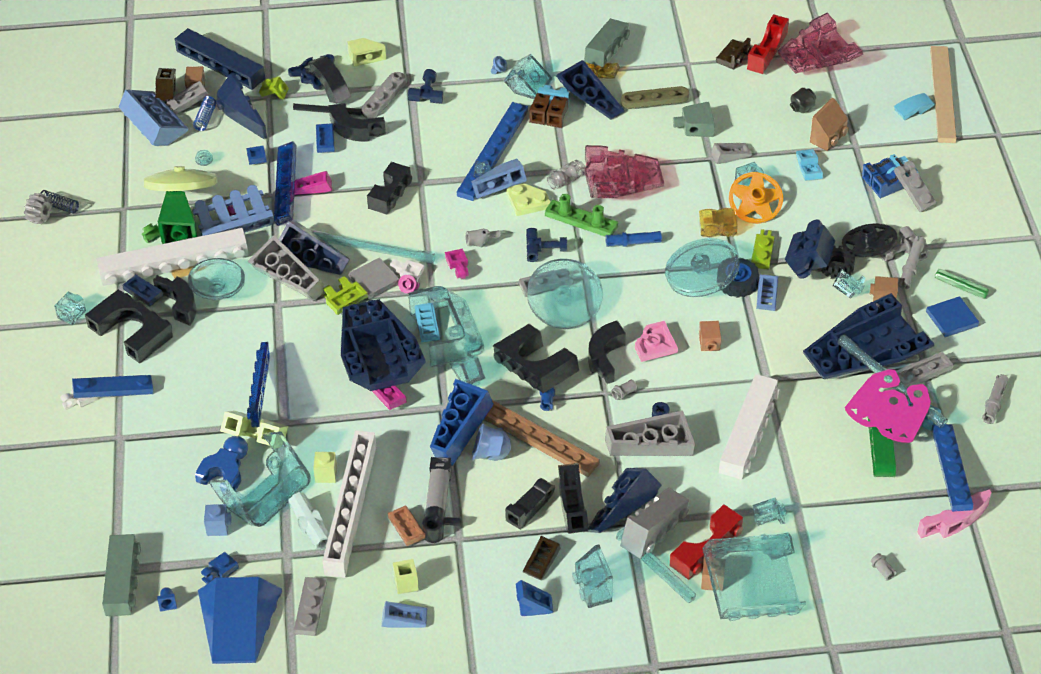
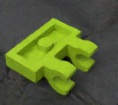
[323,276,368,315]

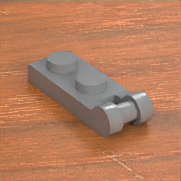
[894,160,936,213]

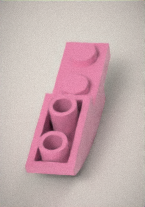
[917,489,992,538]

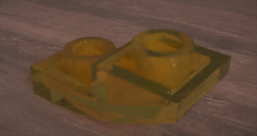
[585,62,620,79]

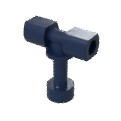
[408,69,443,104]
[526,228,567,262]

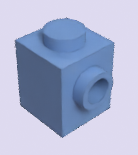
[204,504,231,536]

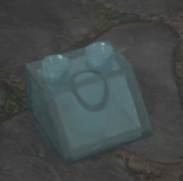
[504,54,553,99]
[572,544,613,608]

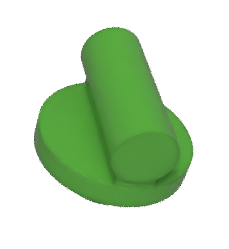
[141,223,160,243]

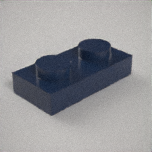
[122,274,163,307]

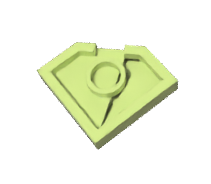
[506,183,550,216]

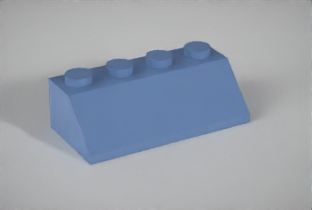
[119,90,189,146]

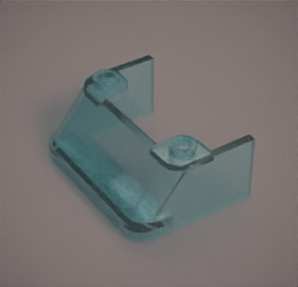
[408,286,484,367]
[208,432,311,527]

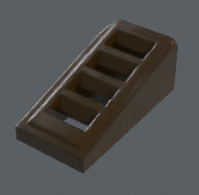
[523,536,561,581]

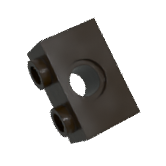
[155,68,176,101]

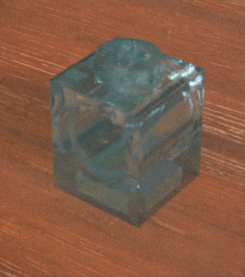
[54,291,86,325]

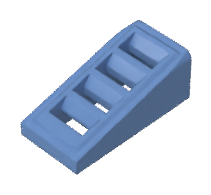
[756,274,779,311]
[381,601,427,628]

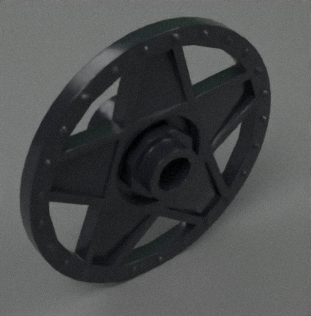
[842,223,898,257]

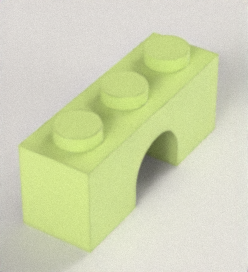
[221,410,288,447]

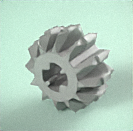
[24,193,52,224]

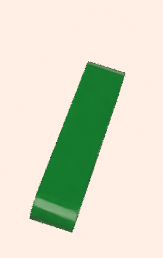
[867,416,896,477]

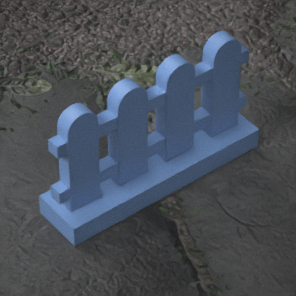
[192,185,273,236]

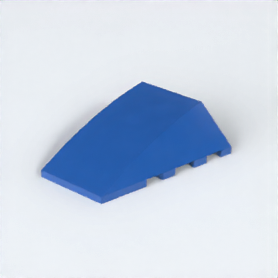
[198,577,282,664]

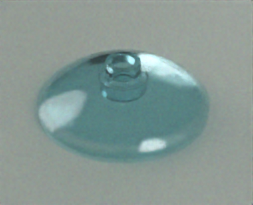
[188,258,245,300]

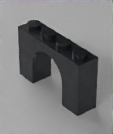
[85,289,173,363]
[493,324,579,393]

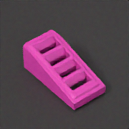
[293,171,332,195]

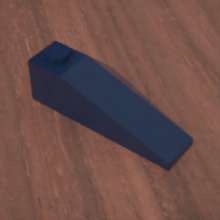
[556,60,625,120]
[216,73,267,139]
[278,221,350,275]
[589,468,662,533]

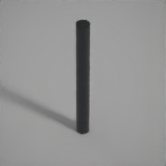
[293,103,362,116]

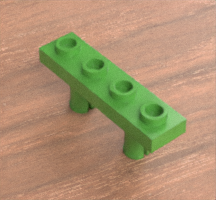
[545,194,618,237]

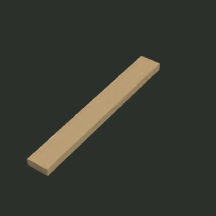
[930,46,956,143]

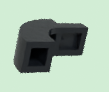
[153,275,196,326]

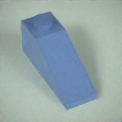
[471,158,527,198]

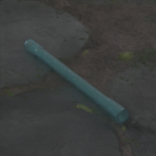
[311,230,435,264]
[838,335,948,428]

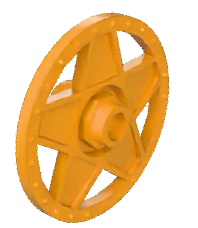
[729,172,783,224]

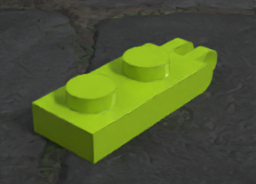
[751,229,775,270]

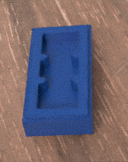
[316,123,335,153]

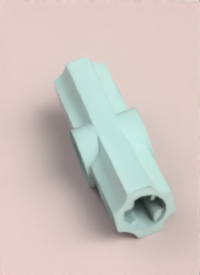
[288,492,329,550]

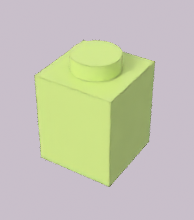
[313,452,337,483]
[393,559,419,594]

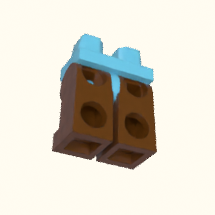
[529,85,569,128]

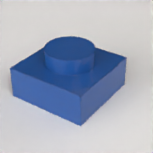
[246,145,267,165]

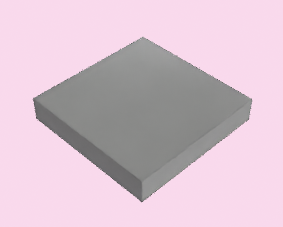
[348,257,399,299]

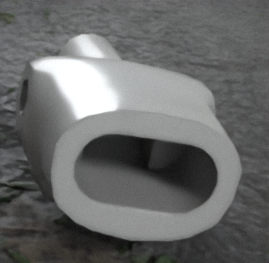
[465,228,500,247]

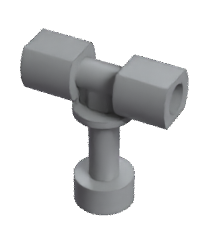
[880,226,928,261]

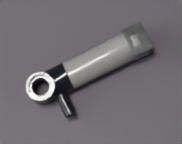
[422,457,461,543]

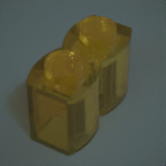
[699,208,738,237]

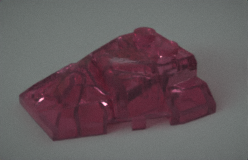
[778,12,863,74]
[585,145,664,198]

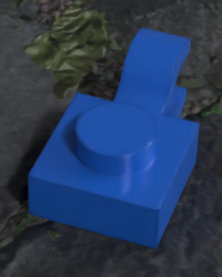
[201,552,239,584]

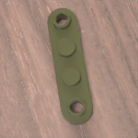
[621,86,689,109]

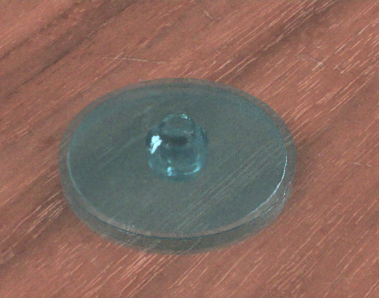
[665,238,740,297]
[527,259,603,329]

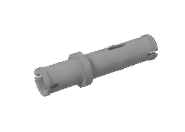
[898,236,926,289]
[982,374,1009,424]

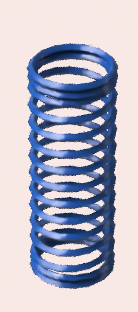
[193,96,216,131]

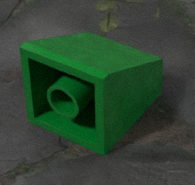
[157,191,197,244]

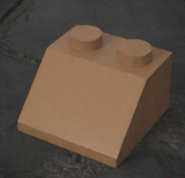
[810,98,848,151]

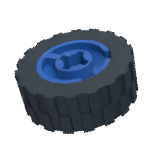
[717,257,759,298]

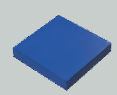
[926,296,979,337]

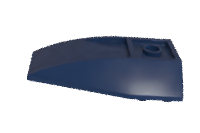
[803,293,934,379]
[341,299,426,391]

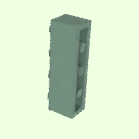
[584,18,630,67]
[102,534,141,616]

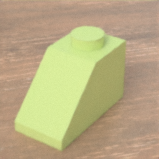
[347,38,386,67]

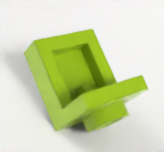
[258,76,289,100]

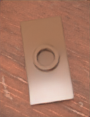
[388,505,425,546]

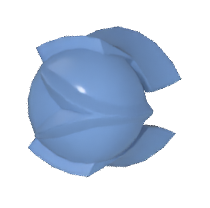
[472,423,511,461]

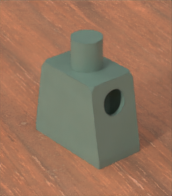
[673,102,715,137]

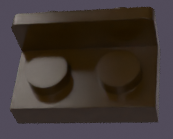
[716,37,752,70]

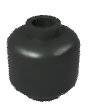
[790,87,816,113]

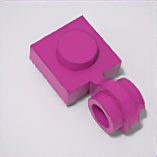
[445,248,469,280]

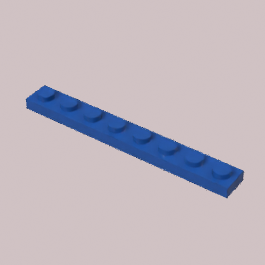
[457,102,528,201]

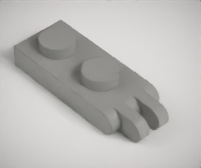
[166,81,209,114]

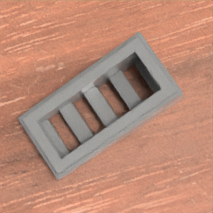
[711,143,752,164]

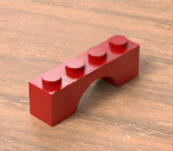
[747,14,789,74]
[670,504,743,580]

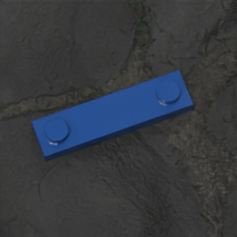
[72,375,153,398]

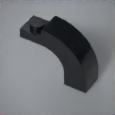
[304,56,351,104]
[328,103,386,142]
[588,320,626,384]
[558,463,589,534]

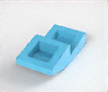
[894,93,935,121]
[796,149,823,181]

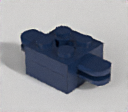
[785,219,836,279]

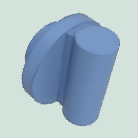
[491,56,507,74]

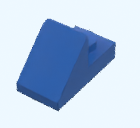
[515,580,554,616]

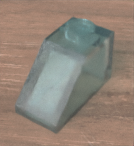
[449,356,486,386]

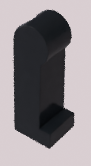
[505,478,555,530]

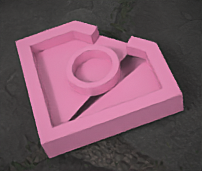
[635,321,678,362]

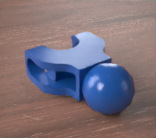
[195,435,248,494]

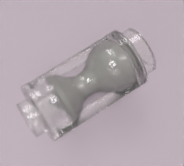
[547,159,585,189]

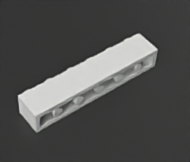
[719,374,780,480]

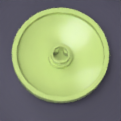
[144,166,217,191]

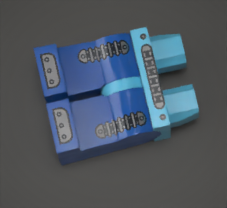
[862,154,918,199]

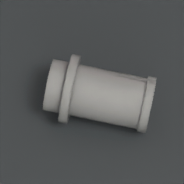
[611,379,637,400]
[871,553,897,581]

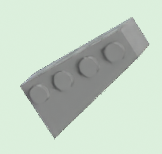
[605,411,695,456]

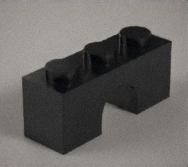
[367,161,412,215]

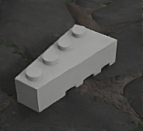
[247,235,326,301]
[620,487,689,559]

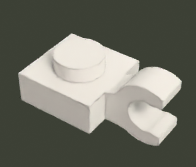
[390,259,424,281]
[61,389,98,410]

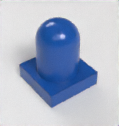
[157,587,177,612]

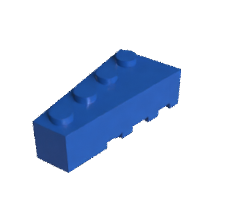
[430,378,494,466]

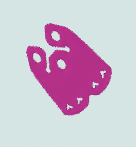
[844,369,931,443]

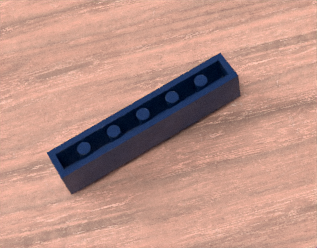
[174,28,265,90]

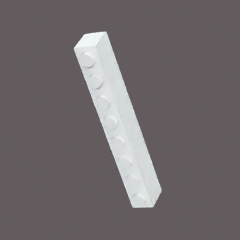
[96,228,249,286]
[323,430,377,578]

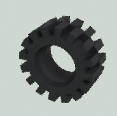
[820,246,855,280]

